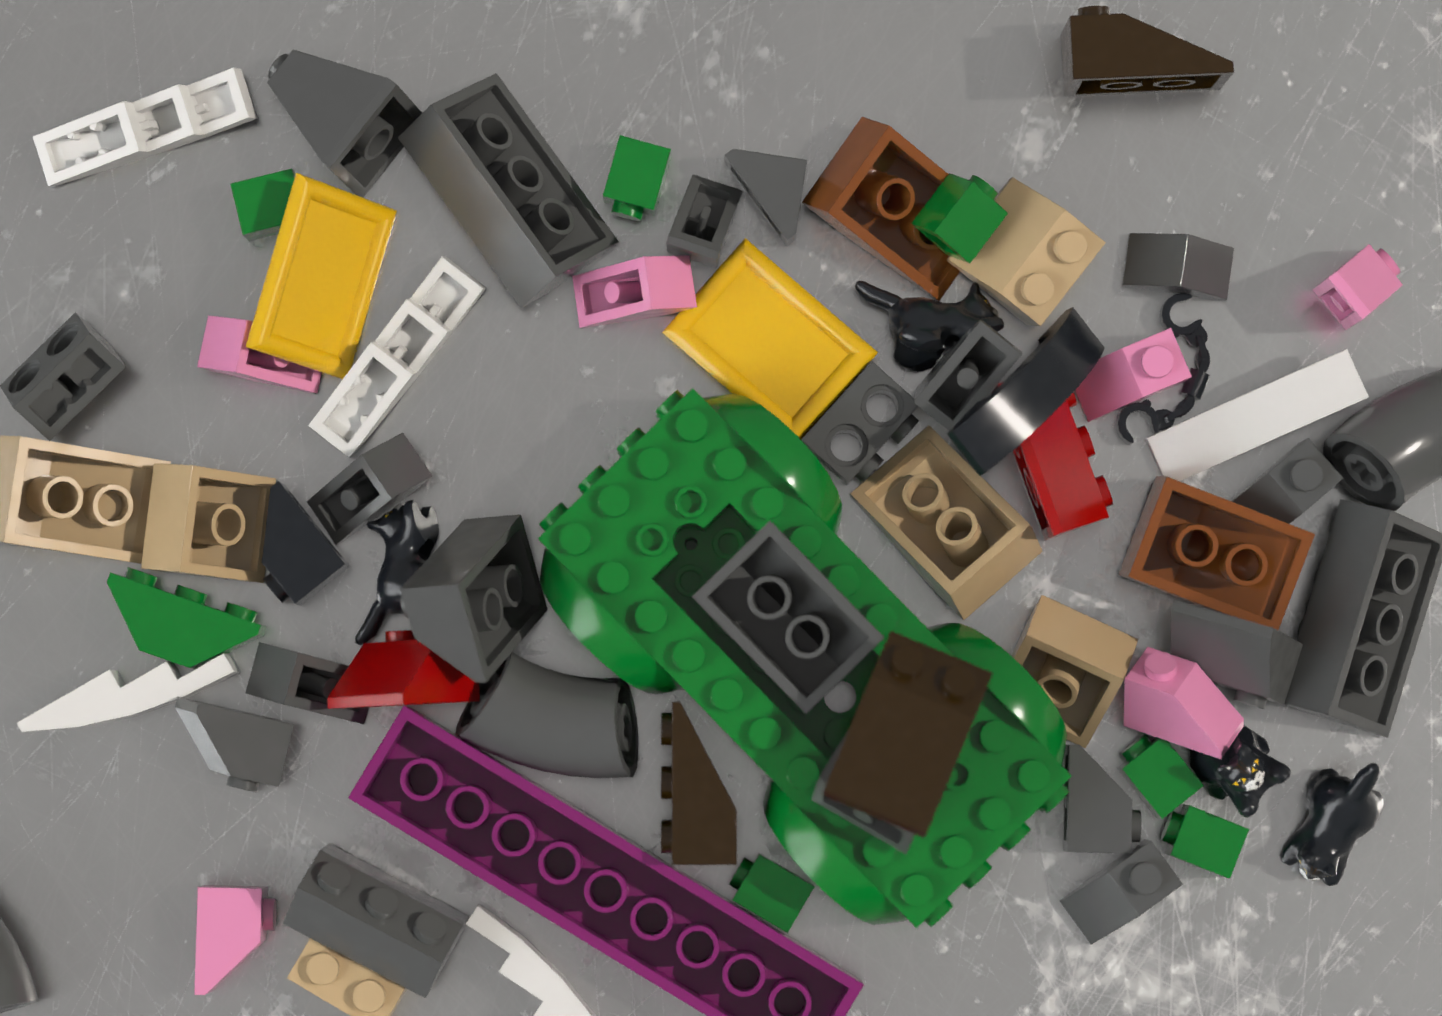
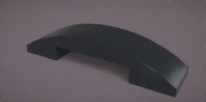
[947,307,1105,476]

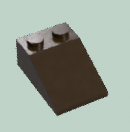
[1061,6,1234,96]
[822,631,993,838]

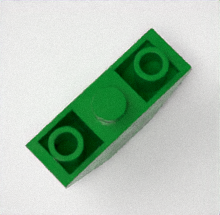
[107,567,267,669]

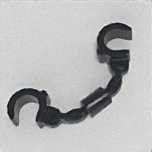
[1116,293,1210,445]

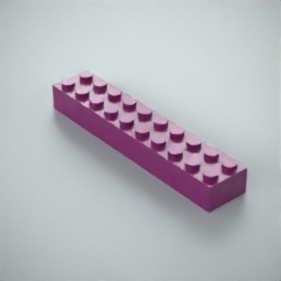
[348,706,864,1016]

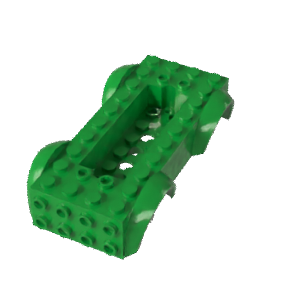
[537,388,1072,928]

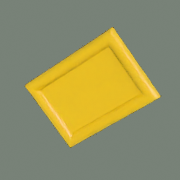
[246,173,397,379]
[662,238,878,440]

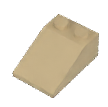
[850,425,1042,620]
[0,435,171,564]

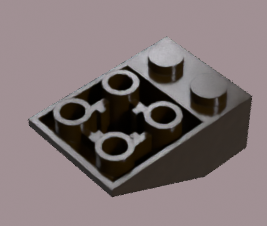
[661,702,737,865]

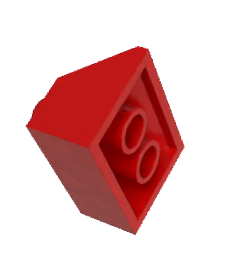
[991,382,1113,541]

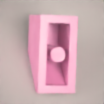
[1313,244,1403,330]
[572,255,697,328]
[197,315,322,394]
[1075,328,1192,422]
[1124,647,1244,759]
[194,885,277,995]

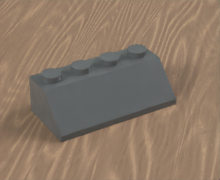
[398,73,619,308]
[1285,499,1442,738]

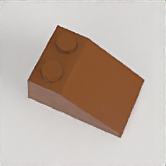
[802,117,960,301]
[1118,476,1315,630]

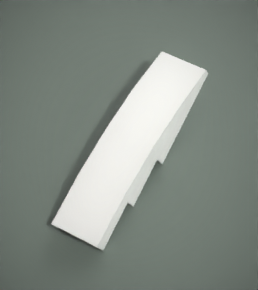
[33,68,257,187]
[308,256,486,458]
[1146,349,1369,481]
[17,653,240,732]
[466,904,596,1016]

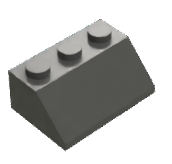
[400,514,548,683]
[692,521,885,714]
[283,844,470,998]

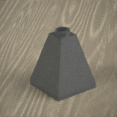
[267,49,422,197]

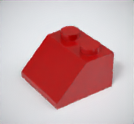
[327,630,480,709]

